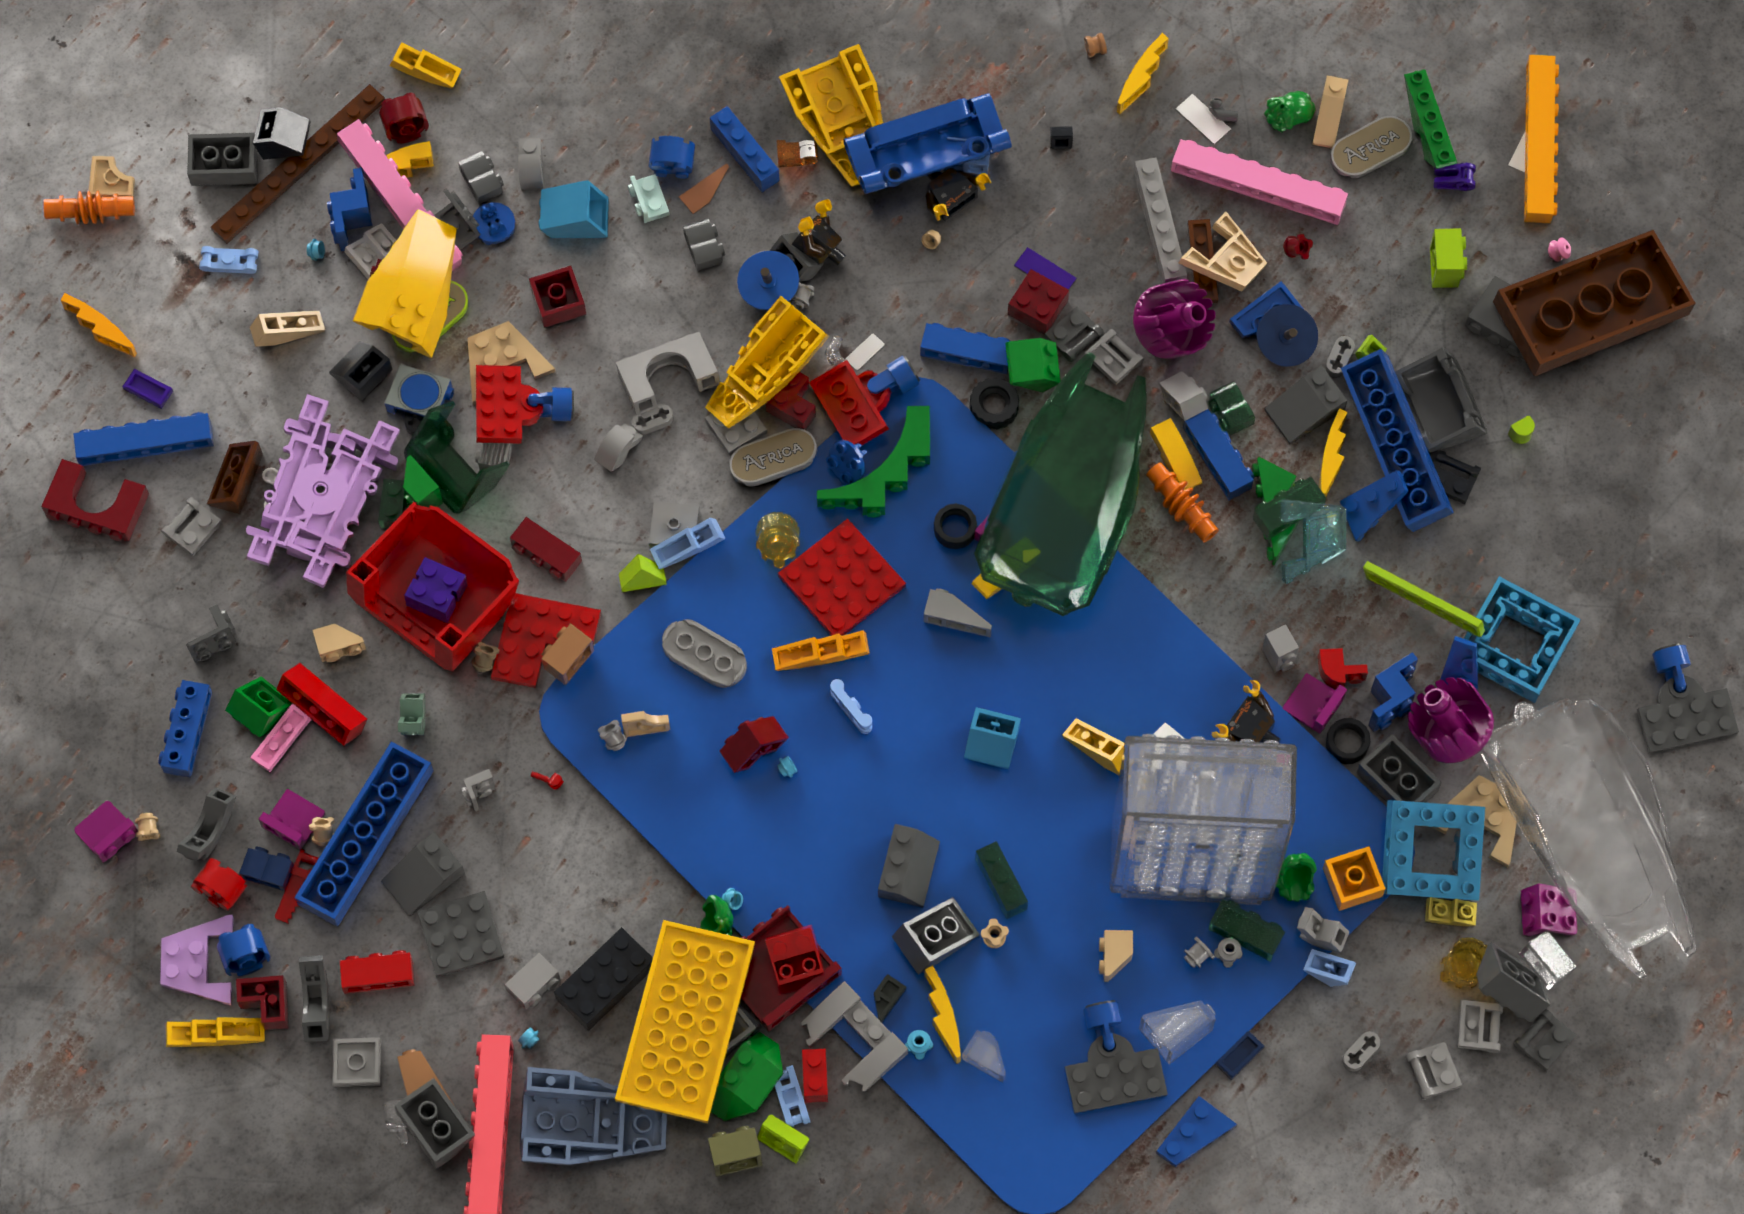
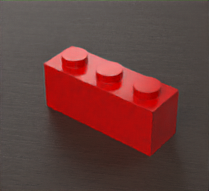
[340,950,415,994]

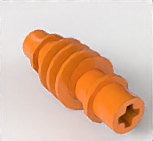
[44,190,135,225]
[1146,462,1219,543]

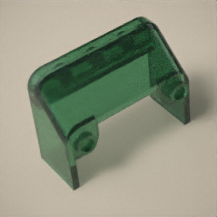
[404,401,510,514]

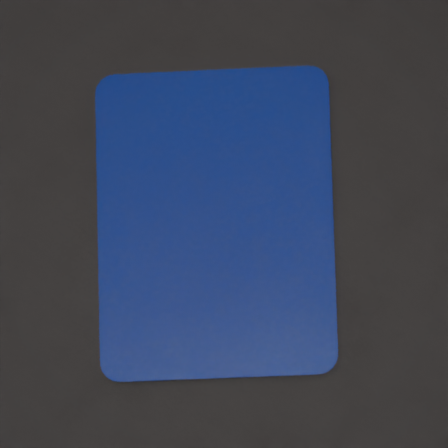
[539,377,1415,1214]

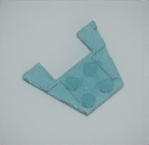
[1281,499,1346,584]

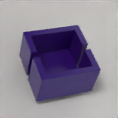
[404,557,467,623]

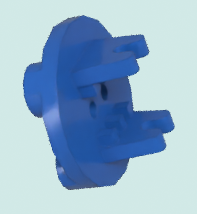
[473,202,516,245]
[826,440,867,485]

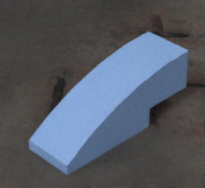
[650,518,725,569]

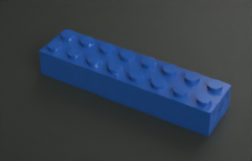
[1341,349,1454,532]
[294,741,434,927]

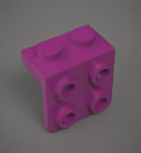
[74,801,138,863]
[1521,883,1577,936]

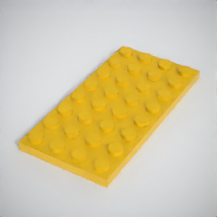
[615,920,755,1123]

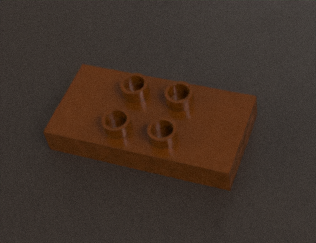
[1493,230,1696,376]

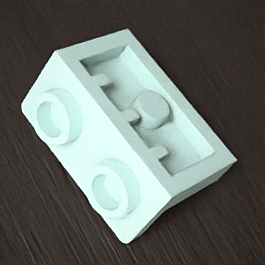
[628,174,670,223]

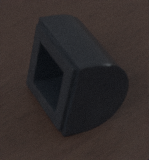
[1050,126,1073,149]

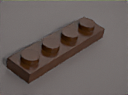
[1187,219,1218,303]

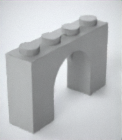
[616,332,720,415]

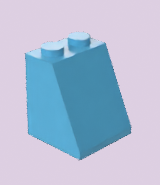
[538,180,609,238]

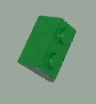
[1005,338,1061,393]
[403,455,443,508]
[225,676,292,737]

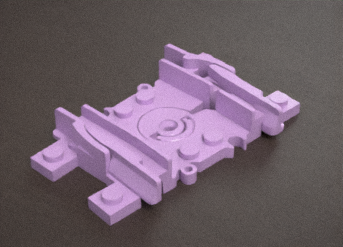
[246,394,400,588]

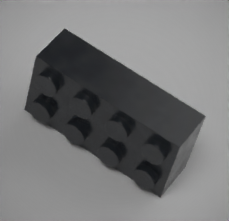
[554,927,653,1031]

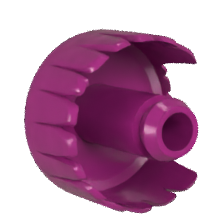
[1133,279,1216,359]
[1408,677,1494,763]

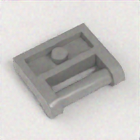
[1084,329,1144,385]
[161,497,222,556]
[1458,1000,1503,1053]
[1405,1042,1462,1100]

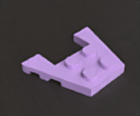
[160,915,233,1006]

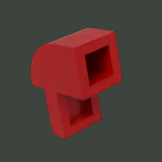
[1318,648,1368,689]

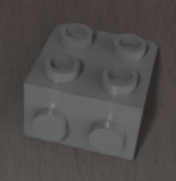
[434,188,481,250]
[186,604,236,662]

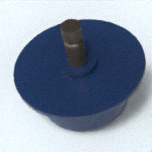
[1256,304,1318,367]

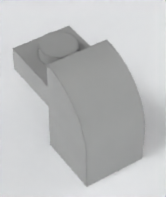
[518,138,543,190]
[594,423,643,472]
[1297,907,1349,953]

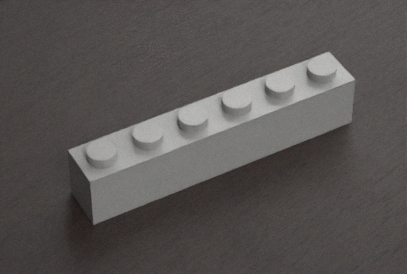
[1134,157,1187,284]

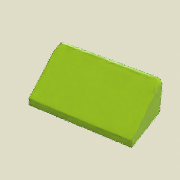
[757,1115,809,1163]

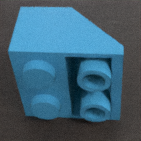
[964,707,1021,770]

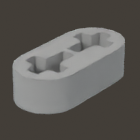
[1325,336,1355,377]
[632,404,673,435]
[1343,1031,1381,1072]

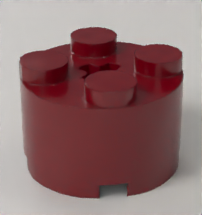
[379,93,429,144]

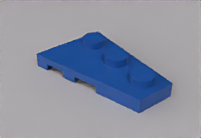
[1229,281,1303,338]
[1340,470,1408,542]

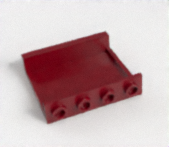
[741,905,842,1032]

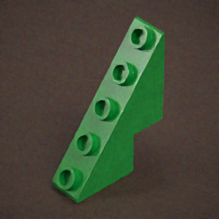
[1404,69,1457,169]
[1252,457,1304,565]

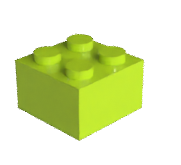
[1429,228,1467,288]

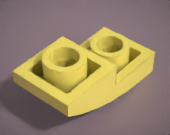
[1425,897,1477,926]

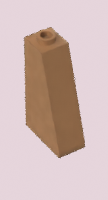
[397,1049,456,1108]

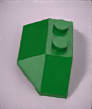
[711,1032,784,1122]

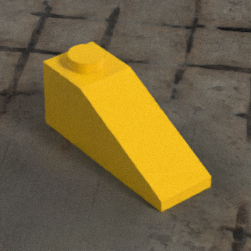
[1062,718,1135,776]

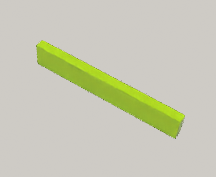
[1363,561,1485,637]

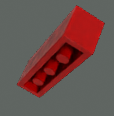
[276,663,367,746]

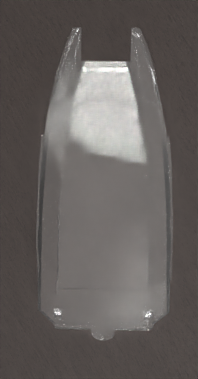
[1480,698,1696,979]

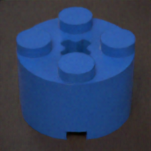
[649,136,695,179]
[217,924,271,976]

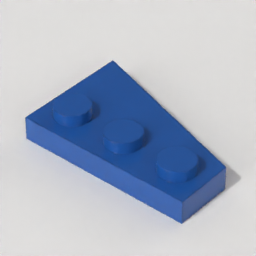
[1440,636,1478,691]
[1156,1096,1237,1167]

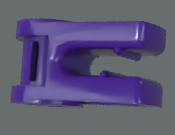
[1433,163,1476,191]

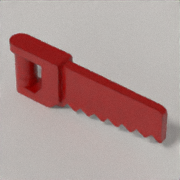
[275,849,319,924]

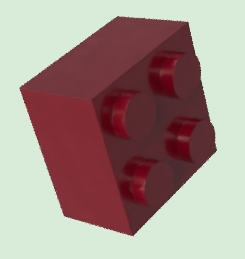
[529,265,586,328]
[1007,269,1069,335]

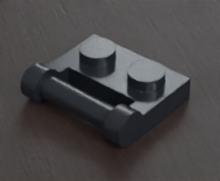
[1434,450,1481,505]

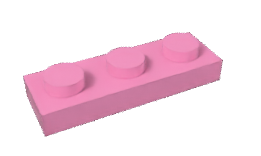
[250,703,311,772]

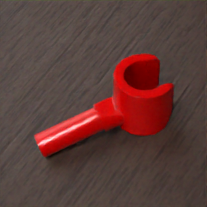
[531,771,564,790]

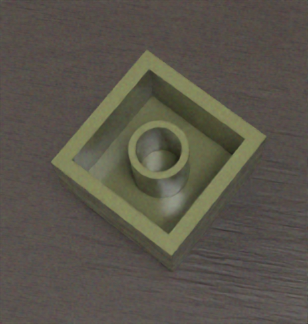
[708,1126,762,1177]

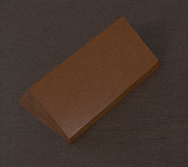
[207,441,263,514]

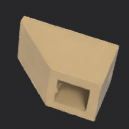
[313,624,366,662]
[1099,930,1133,982]

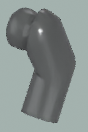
[1208,98,1238,122]

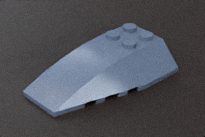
[520,1067,667,1165]

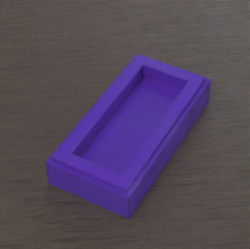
[122,369,173,409]

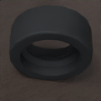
[934,503,977,549]
[1326,718,1371,764]

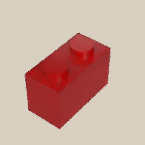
[802,1049,828,1103]

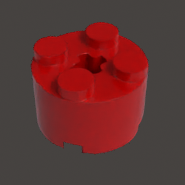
[191,858,248,911]

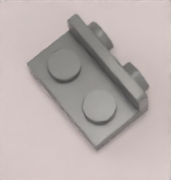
[461,769,495,811]

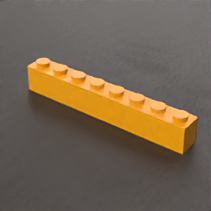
[1524,55,1559,224]

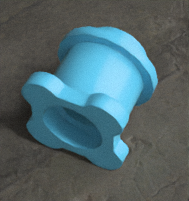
[905,1030,933,1060]

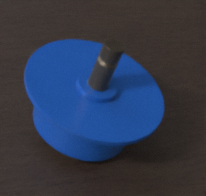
[737,251,799,310]

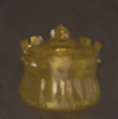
[755,512,800,569]
[1440,937,1487,989]

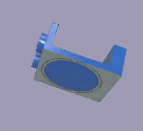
[385,364,454,427]

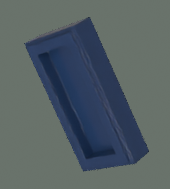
[1215,1031,1265,1081]

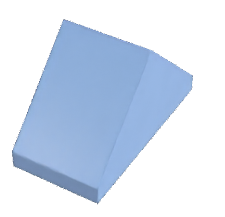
[1303,949,1356,987]

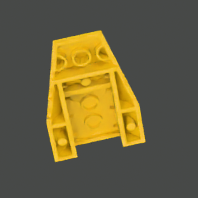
[779,44,884,187]
[353,209,457,358]
[705,296,830,428]

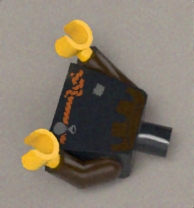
[925,167,992,221]
[792,199,846,265]
[1211,680,1281,752]

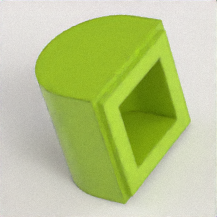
[1355,335,1387,359]
[1508,416,1535,444]

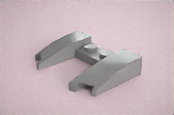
[801,981,908,1092]

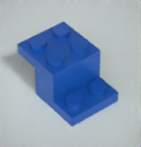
[327,167,373,251]
[1368,652,1418,732]

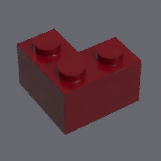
[766,372,816,430]
[720,716,789,773]
[236,975,289,1030]

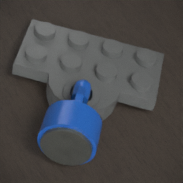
[1637,643,1739,753]
[1064,1000,1168,1114]

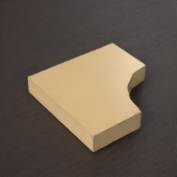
[88,156,135,198]
[621,711,670,737]

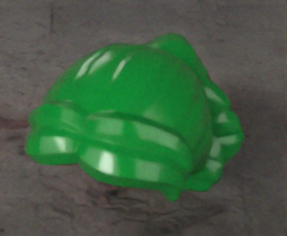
[1264,91,1316,133]
[1275,853,1317,902]
[700,895,733,936]

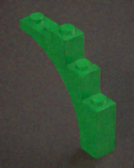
[817,406,930,518]

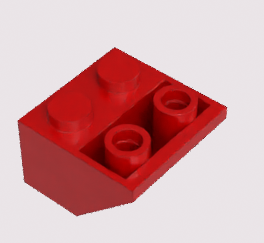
[765,924,824,986]

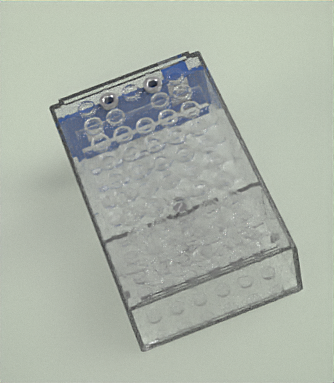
[1109,734,1297,905]

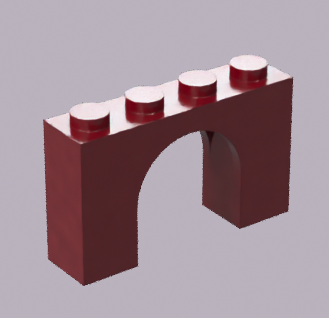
[41,459,149,542]

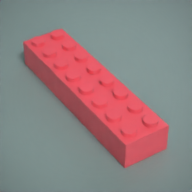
[464,1034,514,1214]

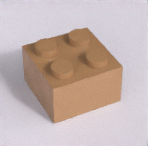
[541,623,594,686]

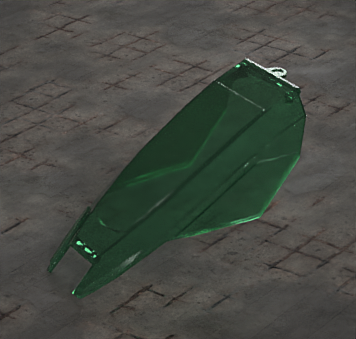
[974,352,1147,616]

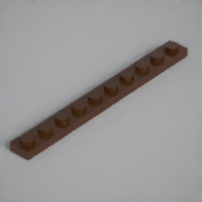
[211,84,385,244]

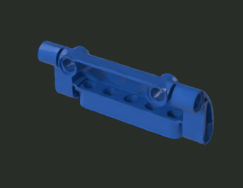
[843,93,1012,194]

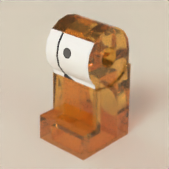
[777,140,818,168]

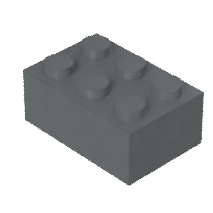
[187,133,258,186]
[1357,734,1442,803]

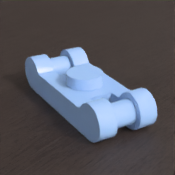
[199,246,259,274]
[830,679,872,734]
[774,1065,811,1128]

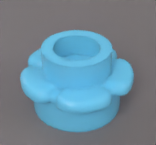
[307,239,325,261]
[777,756,798,778]
[722,888,743,910]
[518,1027,539,1049]

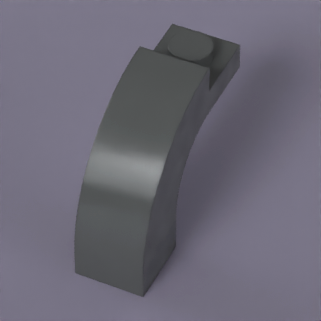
[177,787,236,861]
[299,955,329,1042]

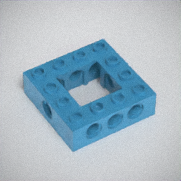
[1464,576,1581,703]
[1382,800,1485,901]

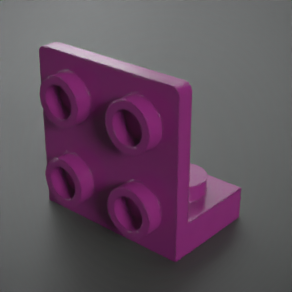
[1283,673,1347,734]
[258,789,325,850]

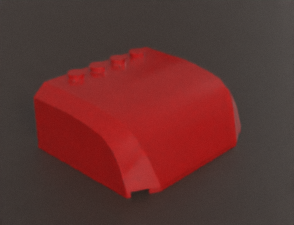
[346,502,519,672]

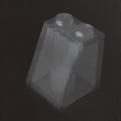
[1139,1000,1216,1065]

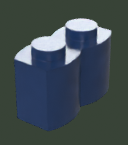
[239,846,294,891]

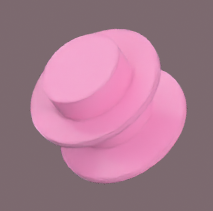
[1548,238,1571,262]

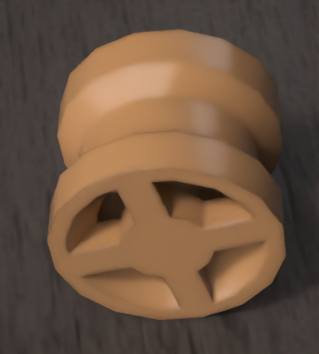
[1084,33,1107,58]

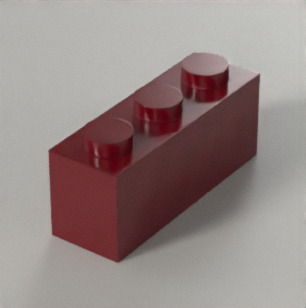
[510,517,582,582]

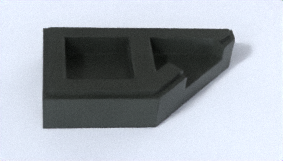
[874,974,907,1023]

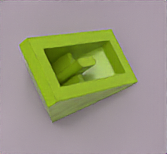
[619,554,667,592]

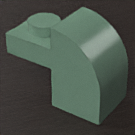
[398,693,426,735]

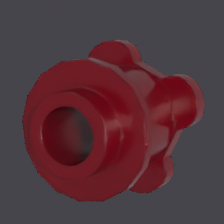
[1283,234,1313,260]

